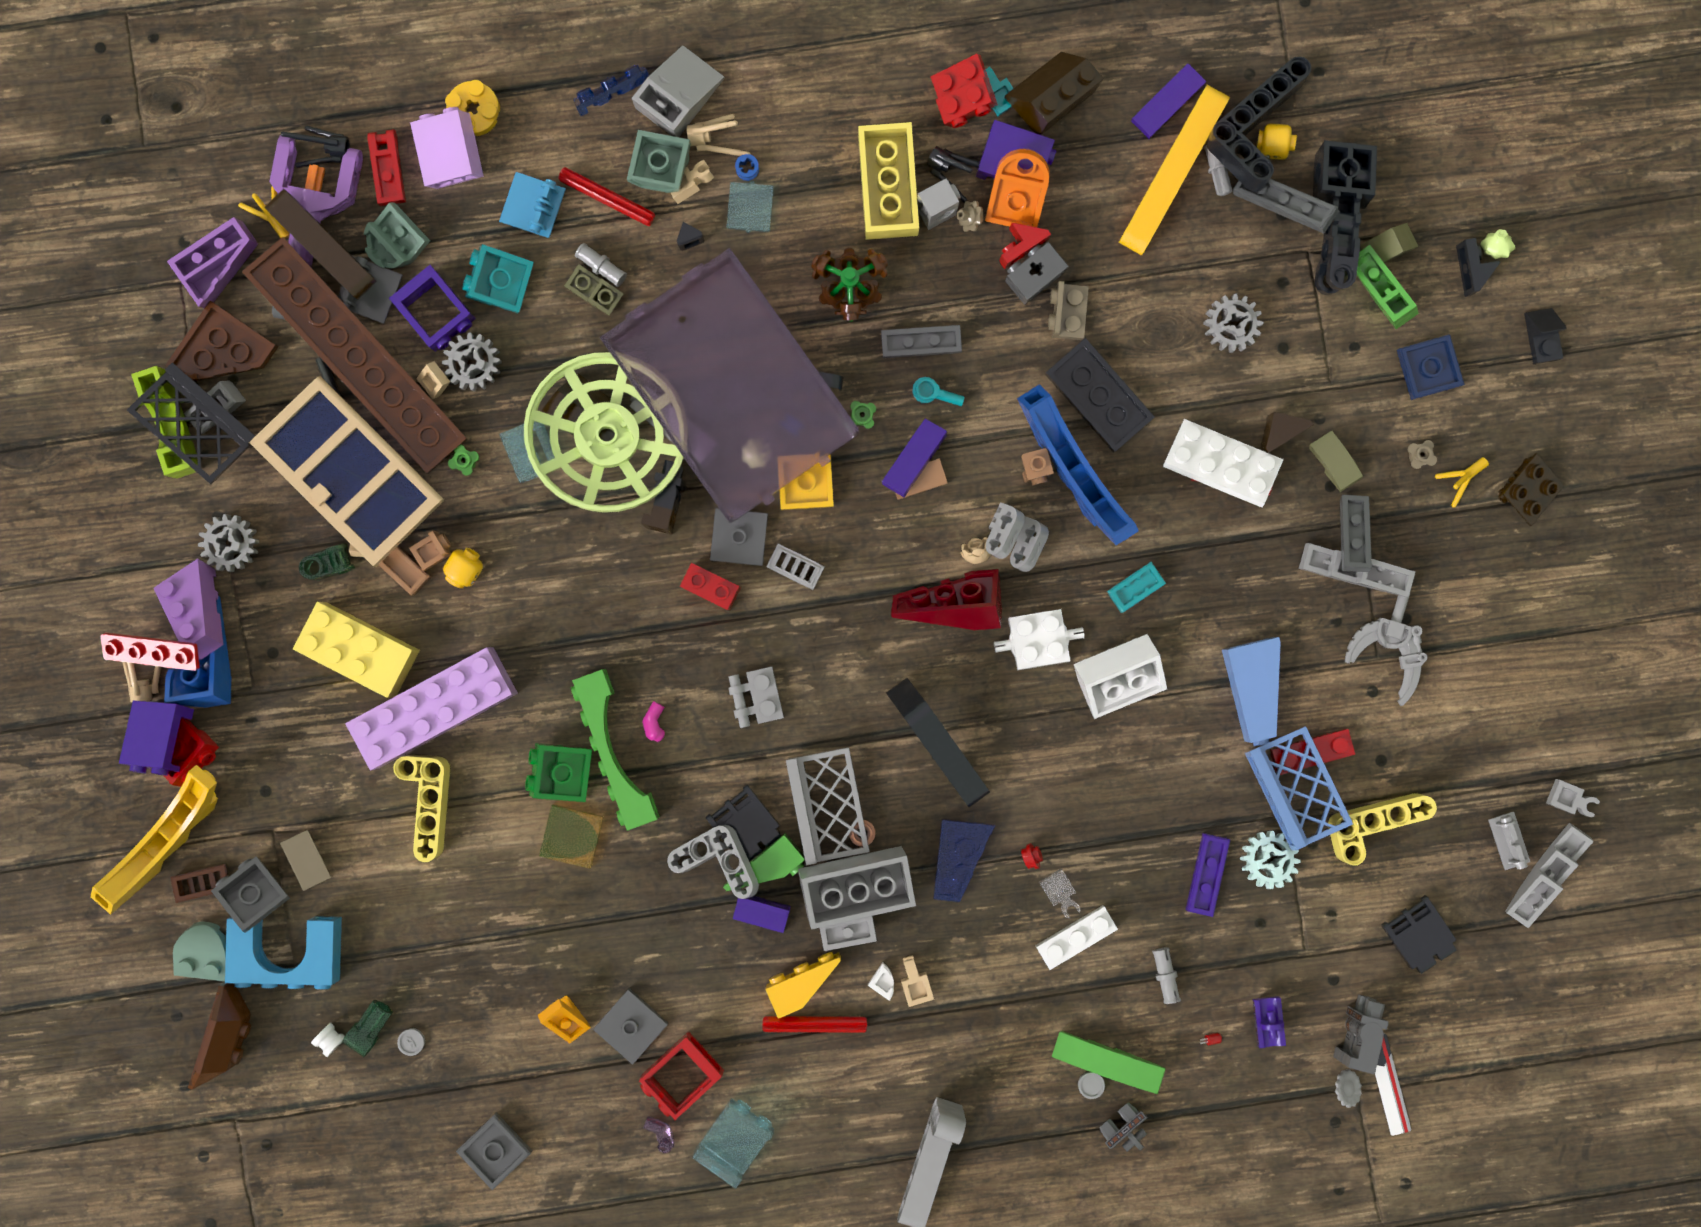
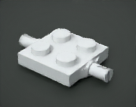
[994,609,1084,670]

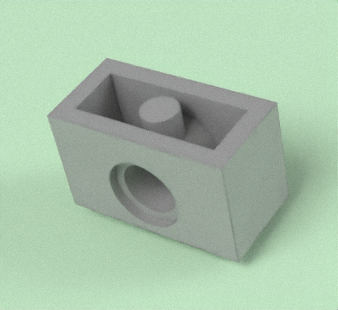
[917,178,961,230]

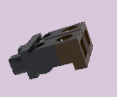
[641,460,686,535]

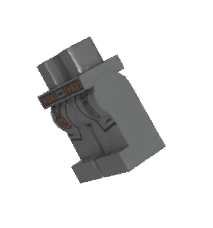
[1333,994,1389,1075]

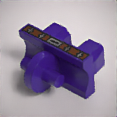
[1252,996,1286,1048]

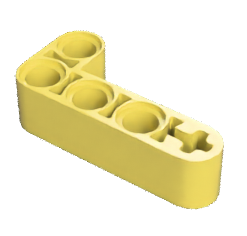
[393,755,450,862]
[1328,793,1437,865]

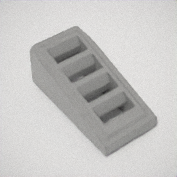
[184,381,246,434]
[766,544,825,590]

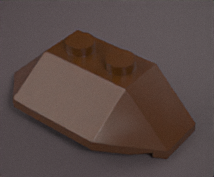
[188,982,251,1090]

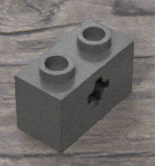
[1005,242,1069,305]

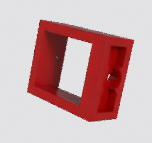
[639,1031,724,1120]

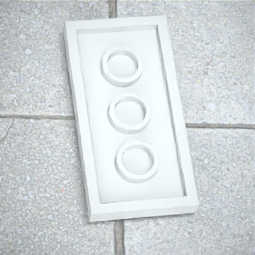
[1163,419,1283,508]

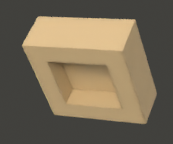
[417,361,450,399]

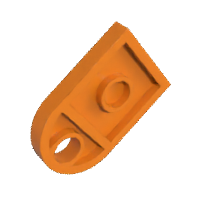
[985,149,1050,227]

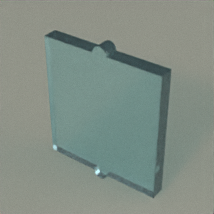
[727,181,774,233]

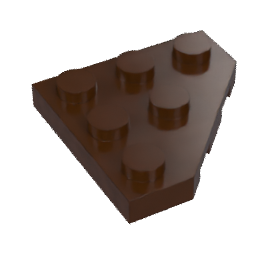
[165,301,278,381]

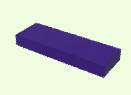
[1131,63,1206,139]
[882,419,947,498]
[1186,833,1230,917]

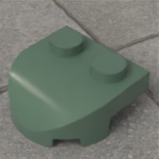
[364,202,430,268]
[173,922,226,981]

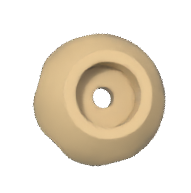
[960,537,991,564]

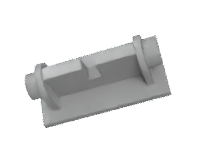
[1488,812,1530,870]

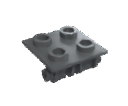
[338,256,403,324]

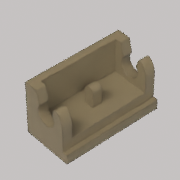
[280,830,332,891]

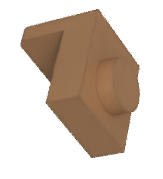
[1021,448,1054,486]
[409,531,452,571]

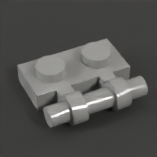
[728,667,784,728]

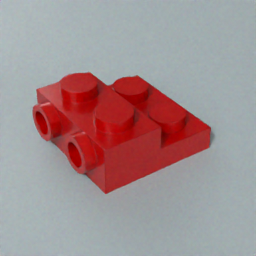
[931,54,998,128]
[163,719,219,787]

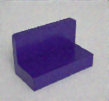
[733,896,791,933]

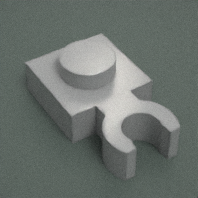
[1546,779,1600,817]

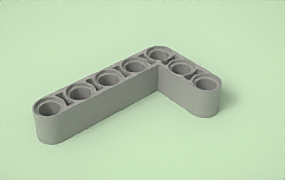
[897,1097,966,1227]

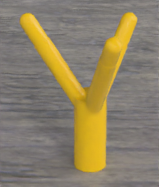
[239,186,290,239]
[1435,457,1489,508]

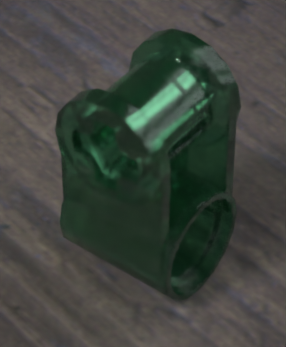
[299,543,355,581]

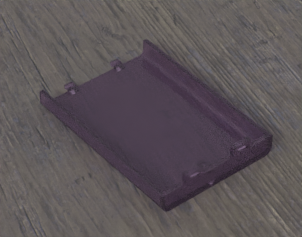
[600,248,859,523]

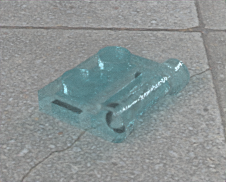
[499,421,555,484]

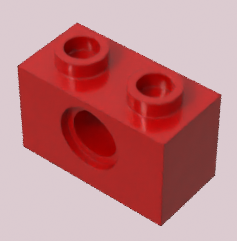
[680,563,741,611]

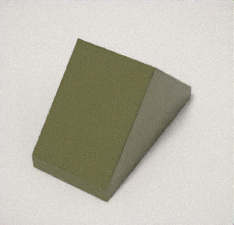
[1360,223,1418,263]

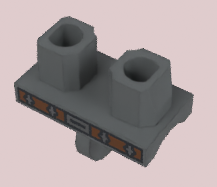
[1099,1102,1148,1152]

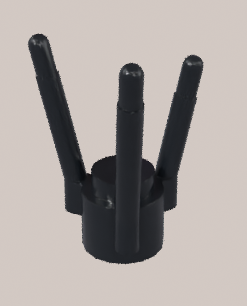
[281,126,350,168]
[927,146,980,203]

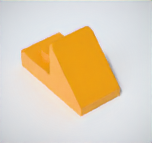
[538,996,591,1043]

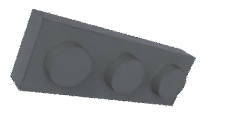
[881,325,962,358]
[1340,495,1372,572]

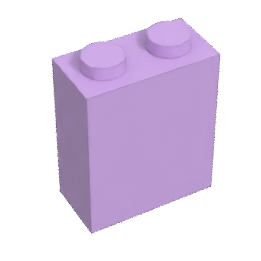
[410,107,484,189]

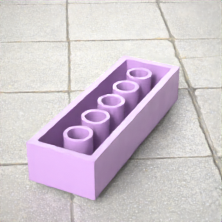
[345,647,518,771]

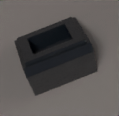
[677,222,705,251]

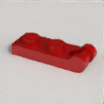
[367,129,406,206]

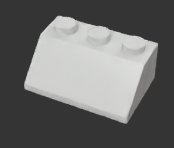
[1074,634,1167,719]

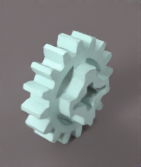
[1240,831,1300,889]

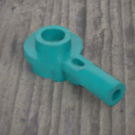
[912,377,965,407]

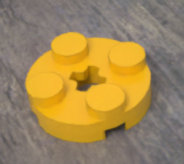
[445,80,500,136]

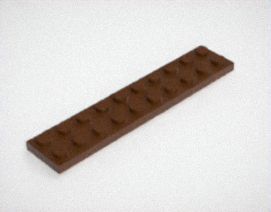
[242,237,467,474]

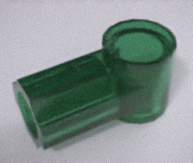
[342,1000,393,1057]

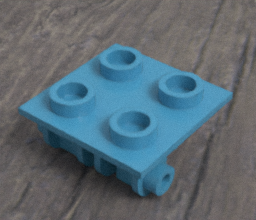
[499,172,566,238]

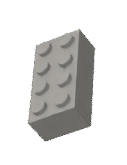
[798,846,916,930]

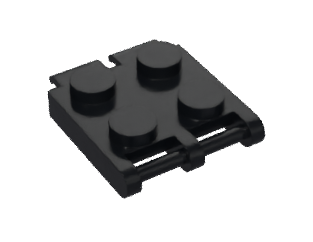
[706,784,782,862]
[1381,895,1457,974]

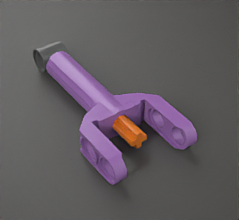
[269,135,363,320]

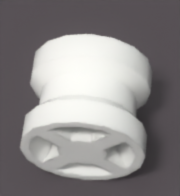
[311,1023,346,1057]

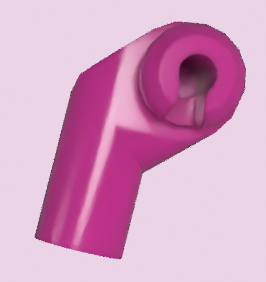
[642,701,665,742]

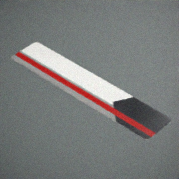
[1375,1034,1411,1136]

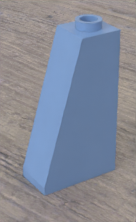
[1222,637,1280,746]

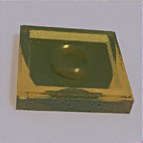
[539,804,604,869]

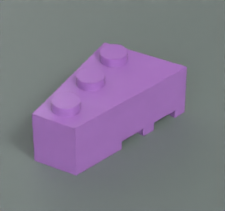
[167,217,258,308]
[153,559,223,659]

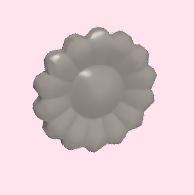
[1335,1069,1362,1108]

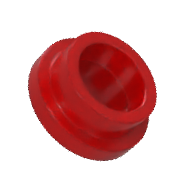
[1021,843,1043,869]

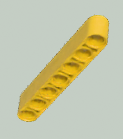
[1119,85,1230,255]

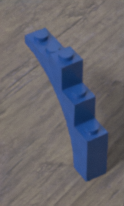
[1017,384,1139,545]

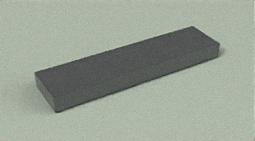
[1232,172,1339,234]

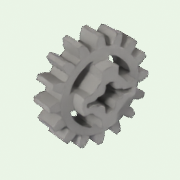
[1203,294,1263,353]
[442,333,502,392]
[198,514,259,572]

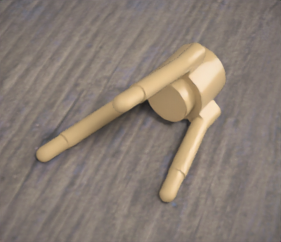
[687,114,750,156]
[122,662,162,702]

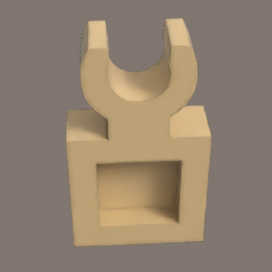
[670,160,714,204]

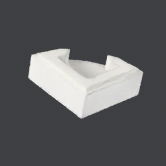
[868,962,894,1001]

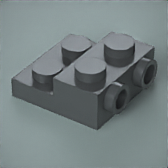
[211,856,290,933]

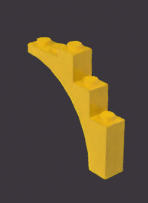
[91,765,218,915]

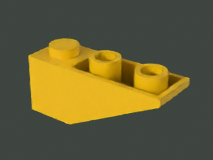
[766,952,841,1019]

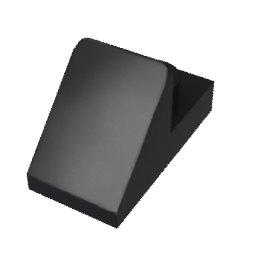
[1456,238,1500,297]
[1524,308,1567,365]

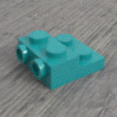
[462,244,534,313]

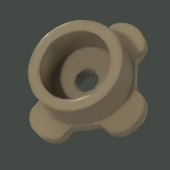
[1408,440,1437,469]

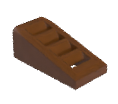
[170,864,228,903]

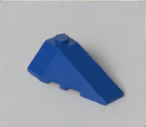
[164,596,232,708]

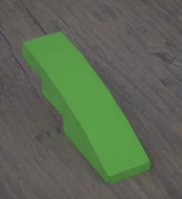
[1052,1031,1166,1094]

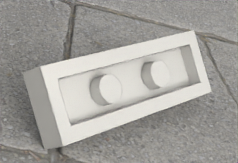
[1035,905,1118,970]

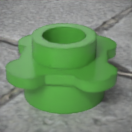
[848,401,876,429]
[448,445,479,476]

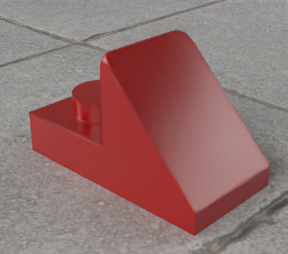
[999,223,1051,269]

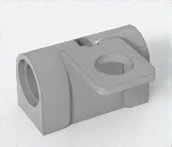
[820,916,877,951]

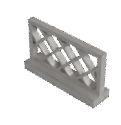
[786,747,869,865]

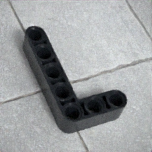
[1206,56,1311,192]
[886,678,990,807]

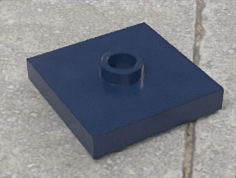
[1397,334,1465,400]

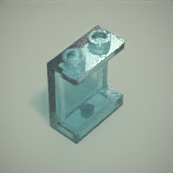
[692,1098,774,1189]

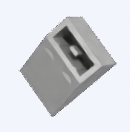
[631,45,725,137]

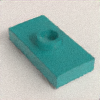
[1106,562,1166,613]

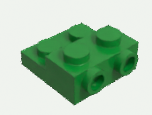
[525,743,592,802]

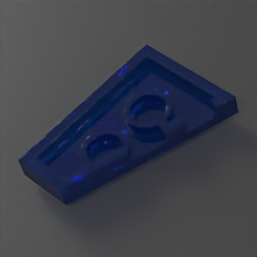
[573,65,649,116]
[933,819,995,902]

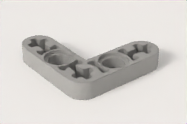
[667,825,759,899]

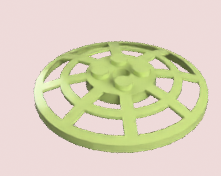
[524,352,688,512]

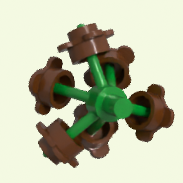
[811,247,888,322]

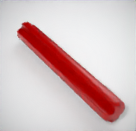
[558,167,655,226]
[762,1016,867,1033]

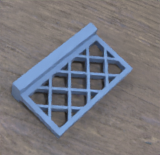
[1245,726,1353,851]

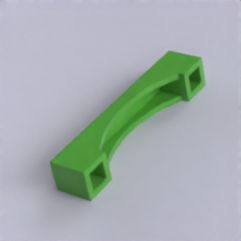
[571,669,660,831]

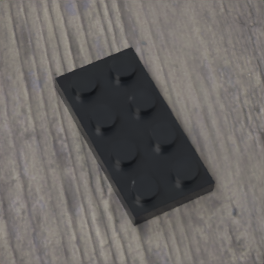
[1045,338,1155,453]

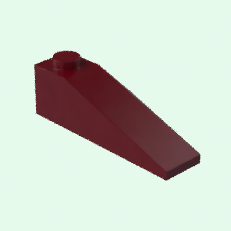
[891,569,1002,630]

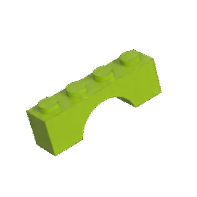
[131,366,198,479]

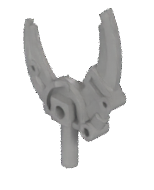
[1345,594,1427,706]

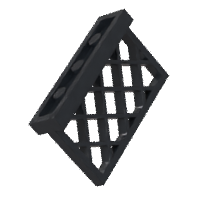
[127,362,255,484]

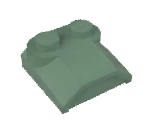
[627,130,691,193]

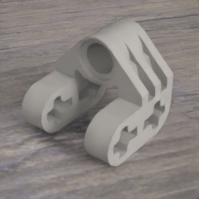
[986,502,1049,572]

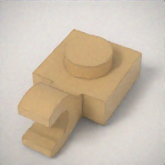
[901,955,934,1007]

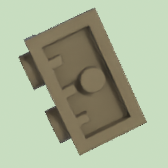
[1048,281,1089,340]

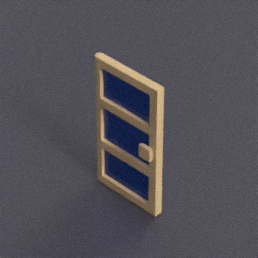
[249,376,444,567]

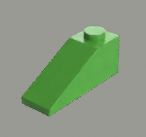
[1357,245,1419,329]
[723,833,805,891]

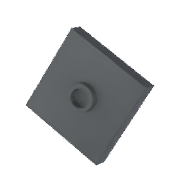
[710,508,768,566]
[593,988,668,1065]
[456,1112,533,1190]

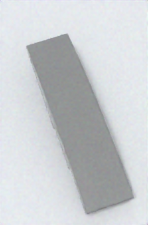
[1299,543,1415,597]
[1506,823,1594,928]

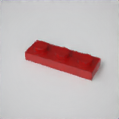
[1270,729,1355,775]

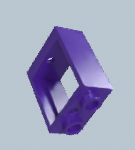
[389,265,476,352]

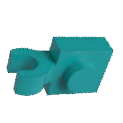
[985,67,1014,117]

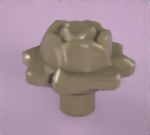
[957,201,983,232]

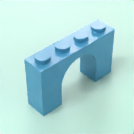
[225,916,342,989]

